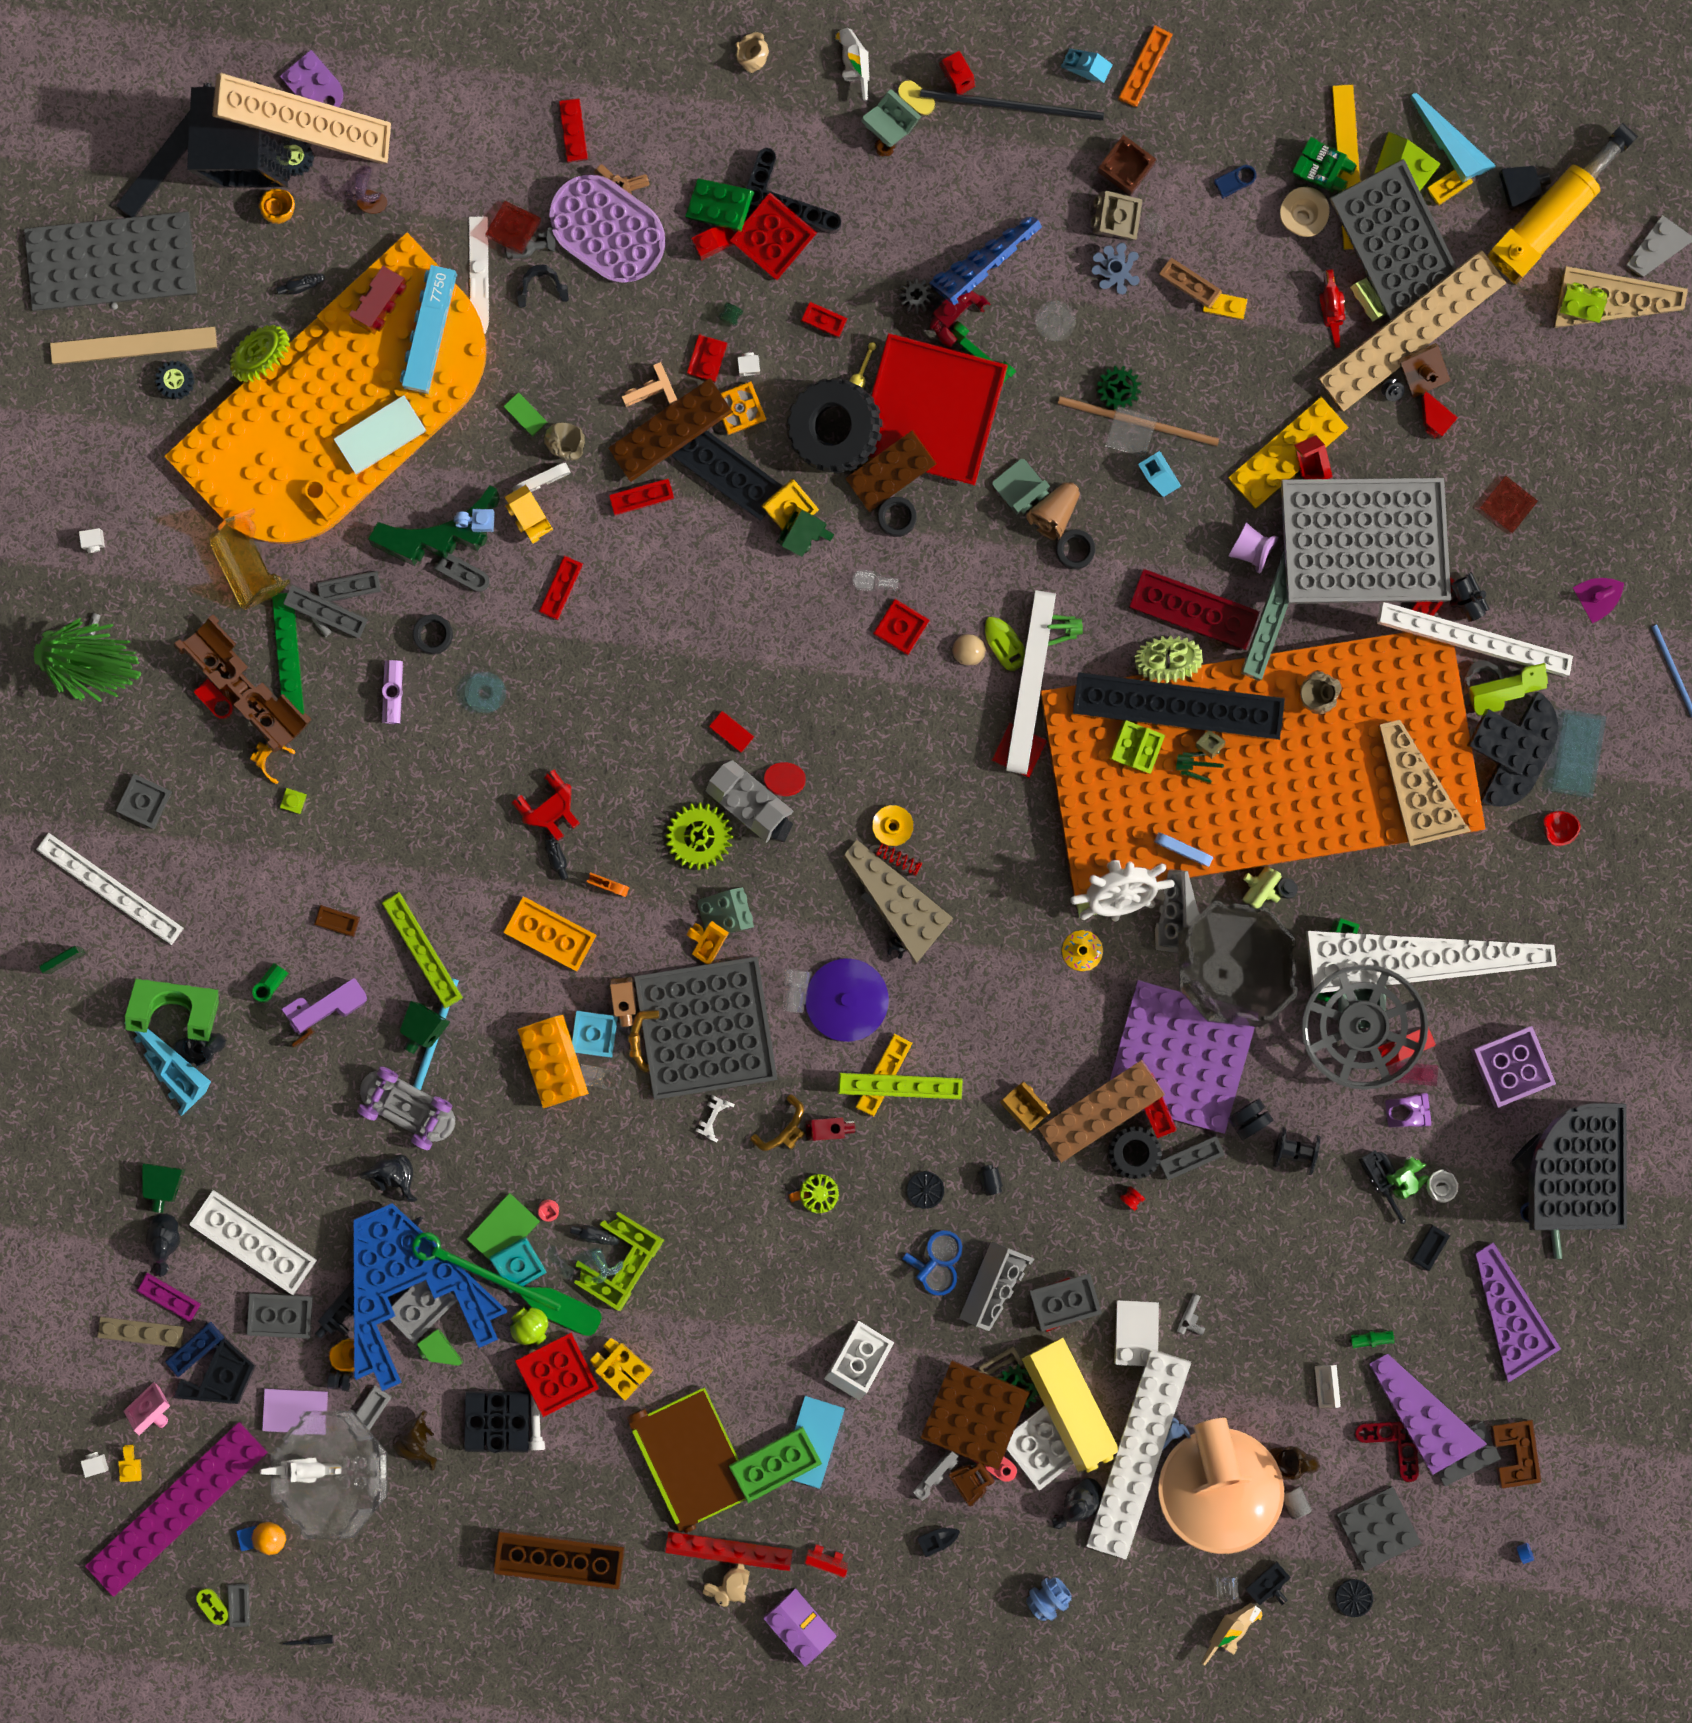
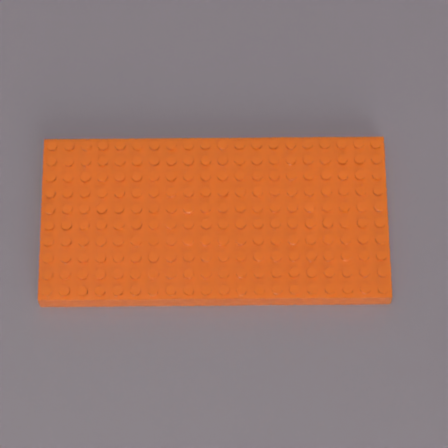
[1040,632,1485,896]

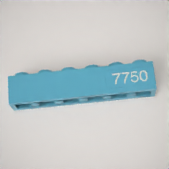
[400,265,457,394]

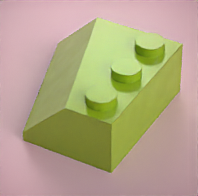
[1374,131,1440,191]

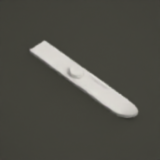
[469,217,489,333]

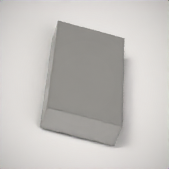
[351,1385,392,1432]

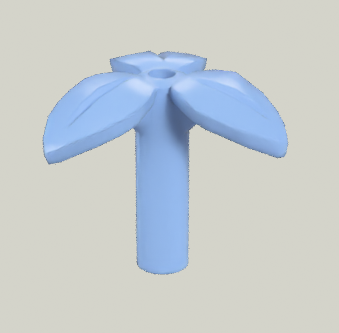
[1162,1417,1191,1451]

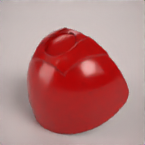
[1543,811,1581,846]

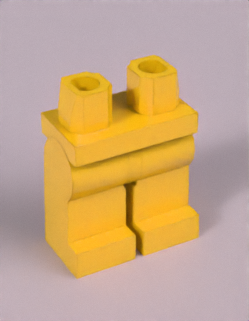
[590,1338,654,1401]

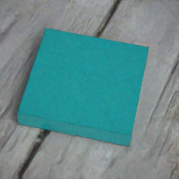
[490,1236,547,1293]

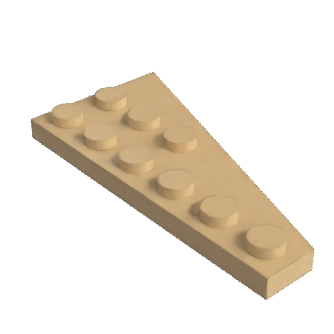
[1554,266,1688,328]
[1379,720,1471,847]

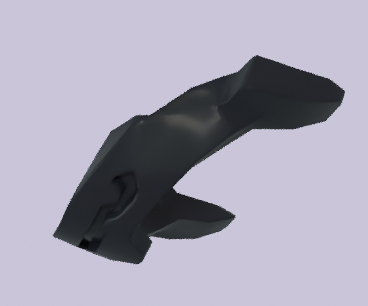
[516,264,569,308]

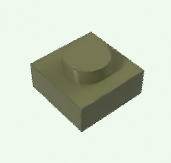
[1196,731,1225,759]

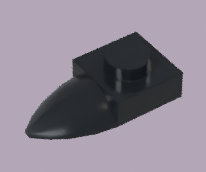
[917,1528,960,1557]

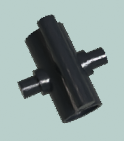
[1450,572,1490,622]

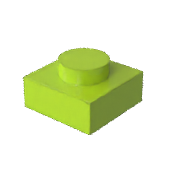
[280,788,307,814]

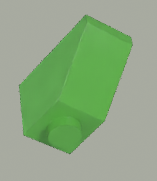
[417,1329,463,1366]

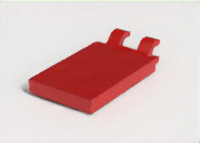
[805,1544,848,1578]

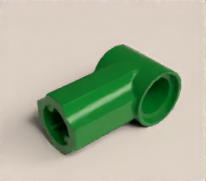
[252,963,289,1003]

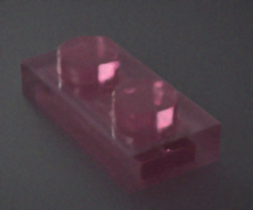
[1395,1062,1438,1086]

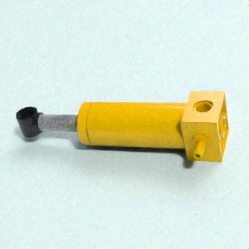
[1487,123,1638,285]

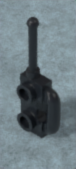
[1359,1150,1406,1224]

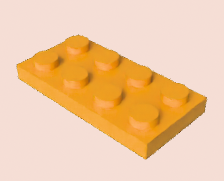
[504,896,597,972]

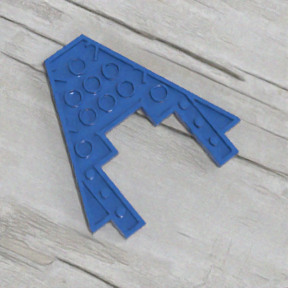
[354,1203,507,1391]

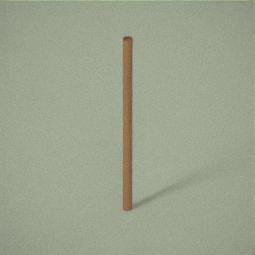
[1058,396,1219,446]

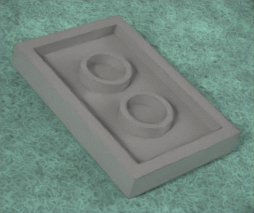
[390,1280,457,1344]

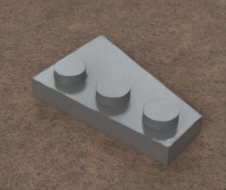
[1626,215,1692,278]

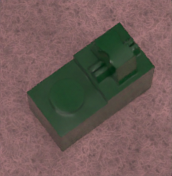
[776,506,834,557]

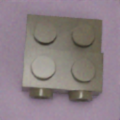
[1090,191,1142,241]

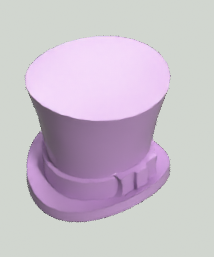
[1228,523,1279,574]

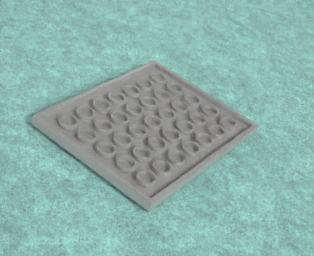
[1281,478,1451,604]

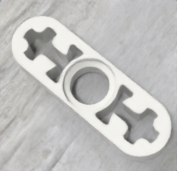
[512,463,571,492]

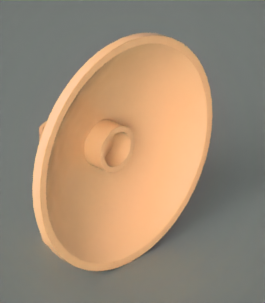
[1158,1418,1284,1554]

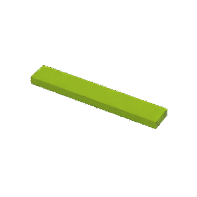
[382,892,463,1009]
[837,1073,963,1099]

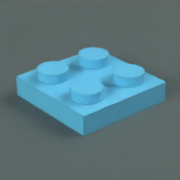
[572,1011,618,1058]

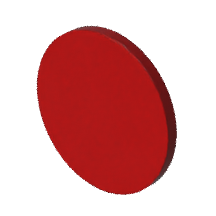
[764,762,806,796]

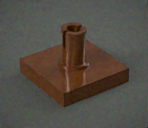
[1398,343,1450,398]

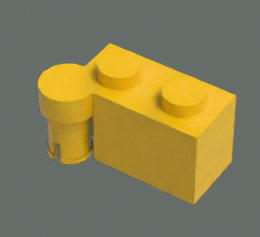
[505,485,553,544]

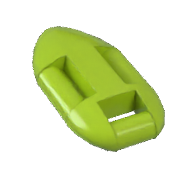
[985,617,1026,671]

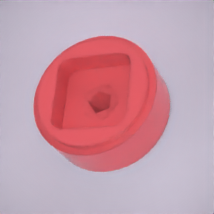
[538,1200,559,1222]

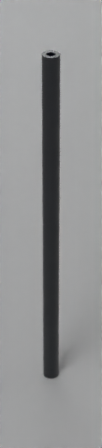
[920,89,1104,121]

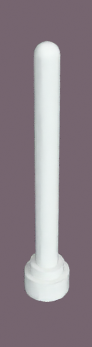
[528,1349,545,1450]

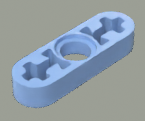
[1154,832,1213,867]

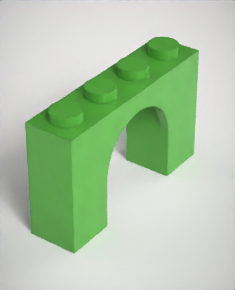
[125,979,219,1041]

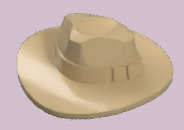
[1280,187,1329,237]

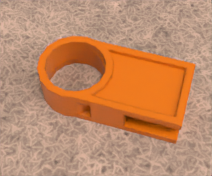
[587,872,629,897]

